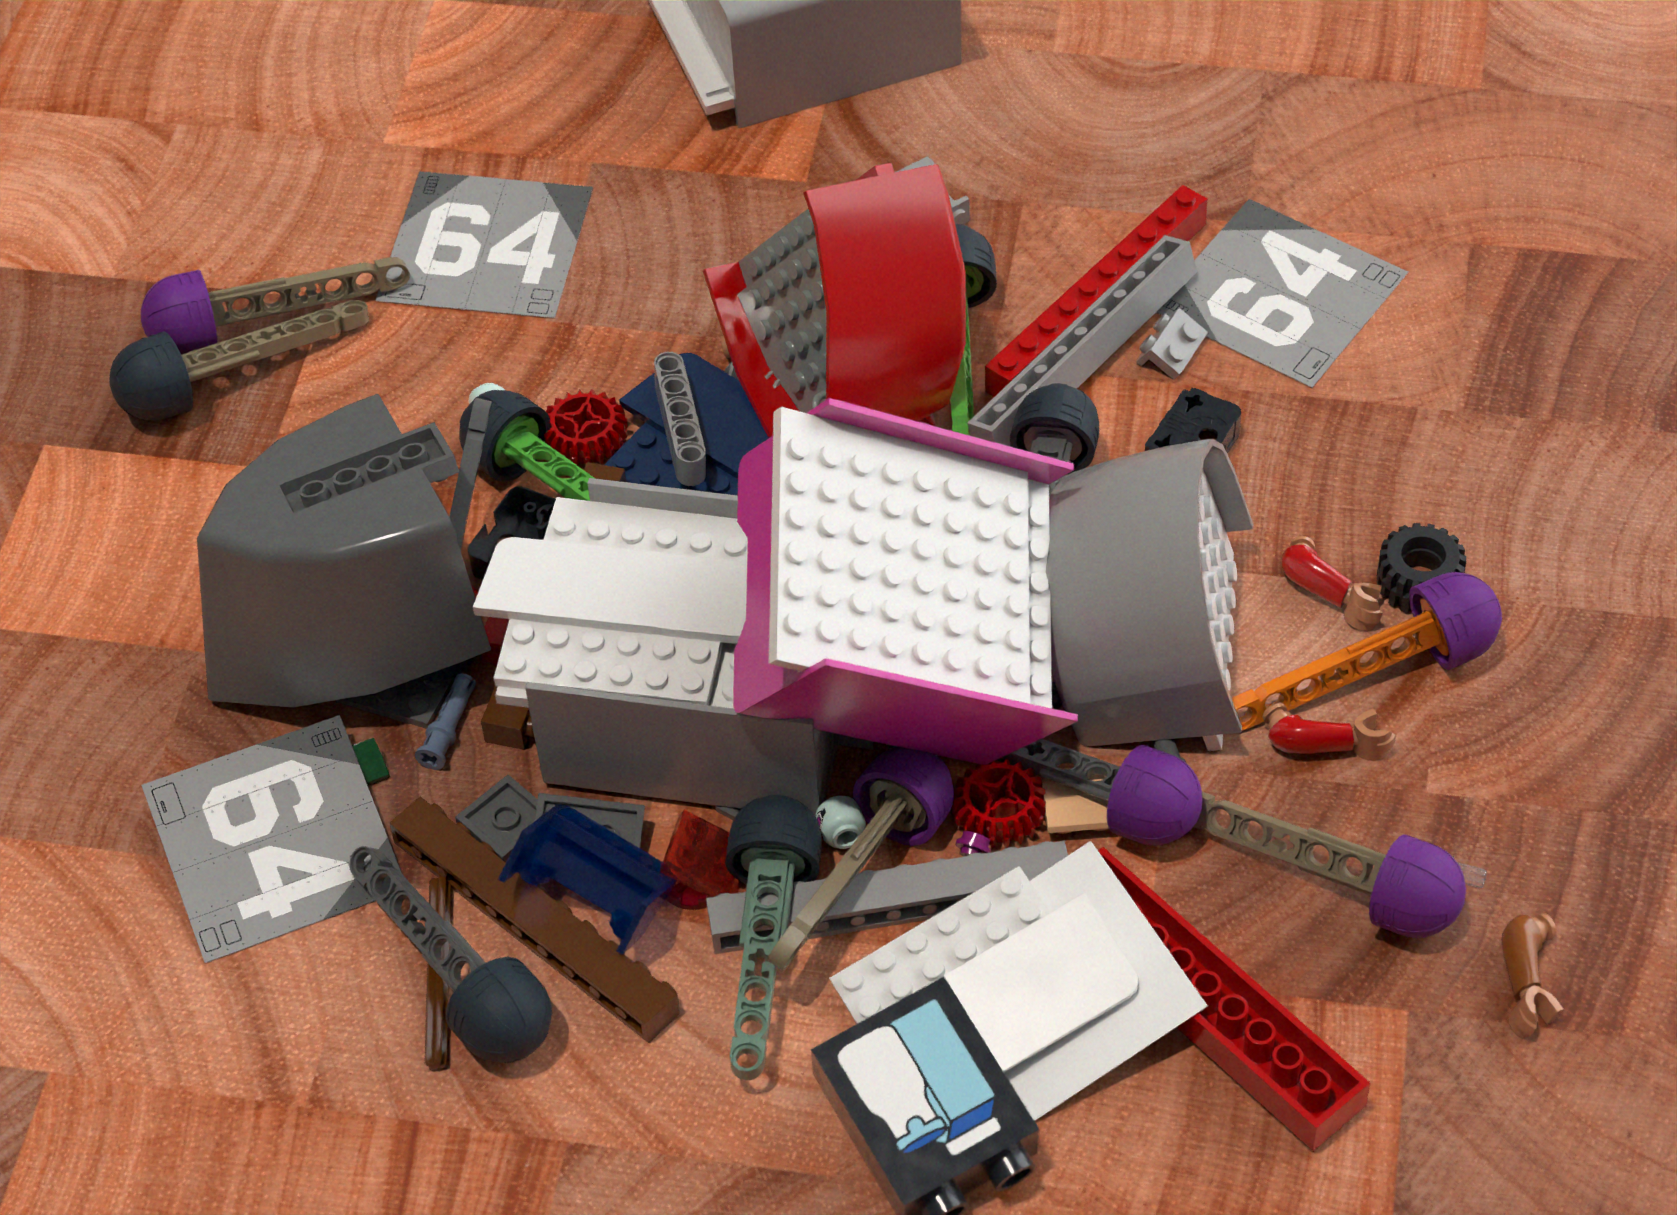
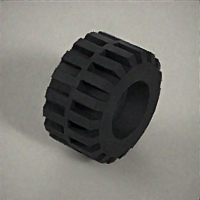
[1376,523,1466,613]

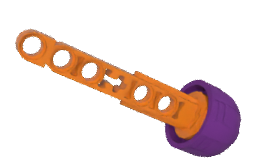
[1231,572,1502,730]

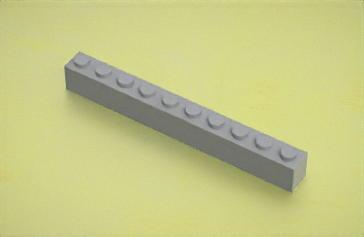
[967,235,1197,447]
[706,841,1068,954]

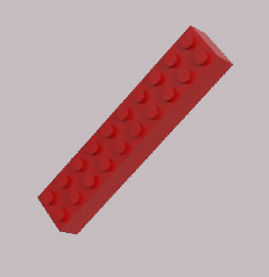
[1098,847,1371,1151]

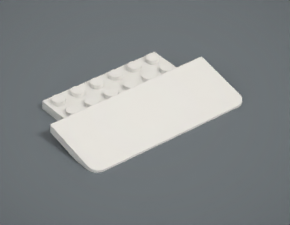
[473,537,747,705]
[830,866,1138,1072]

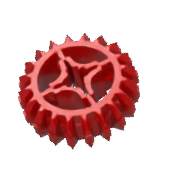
[544,389,628,466]
[952,757,1046,849]

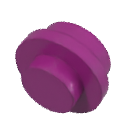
[955,831,991,857]

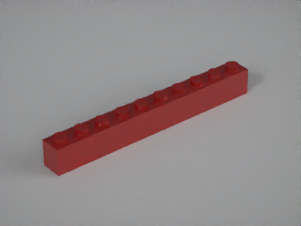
[985,185,1208,397]

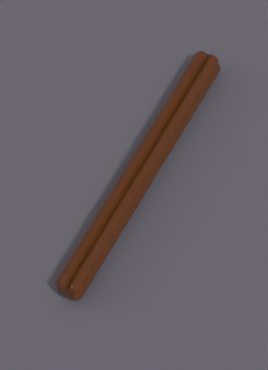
[424,876,451,1070]

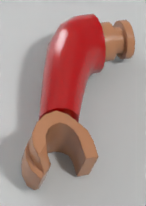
[1282,536,1383,631]
[1262,703,1396,761]

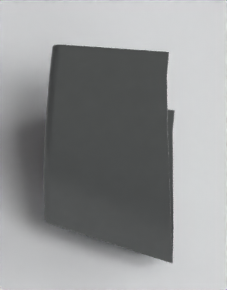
[197,393,491,707]

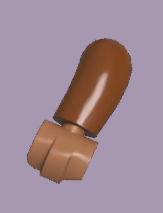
[1501,913,1563,1038]

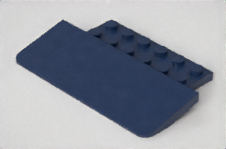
[604,353,769,496]

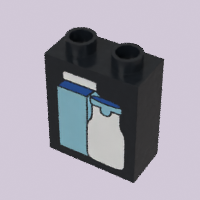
[811,976,1040,1215]

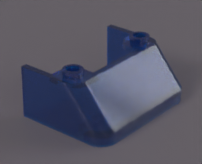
[498,805,678,955]

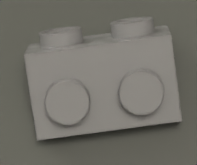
[1136,308,1208,380]

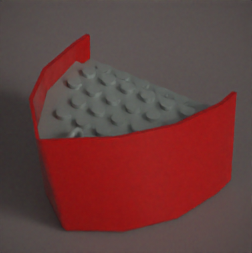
[703,163,966,438]

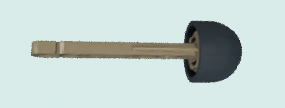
[109,300,369,420]

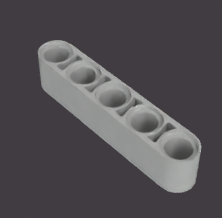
[654,352,706,486]

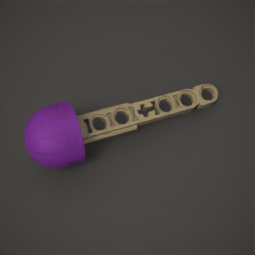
[141,257,410,355]
[767,747,954,971]
[1193,792,1466,938]

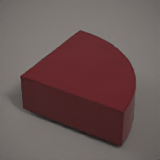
[665,873,716,910]

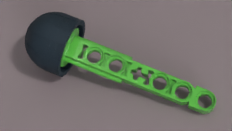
[951,224,997,436]
[459,390,596,501]

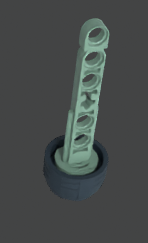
[725,795,822,1080]

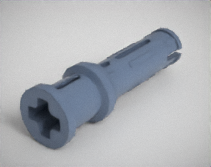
[415,673,476,770]

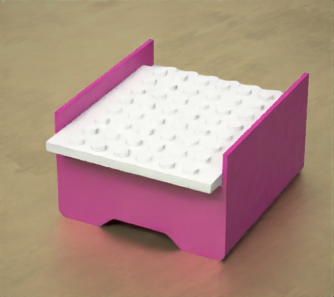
[733,398,1078,765]

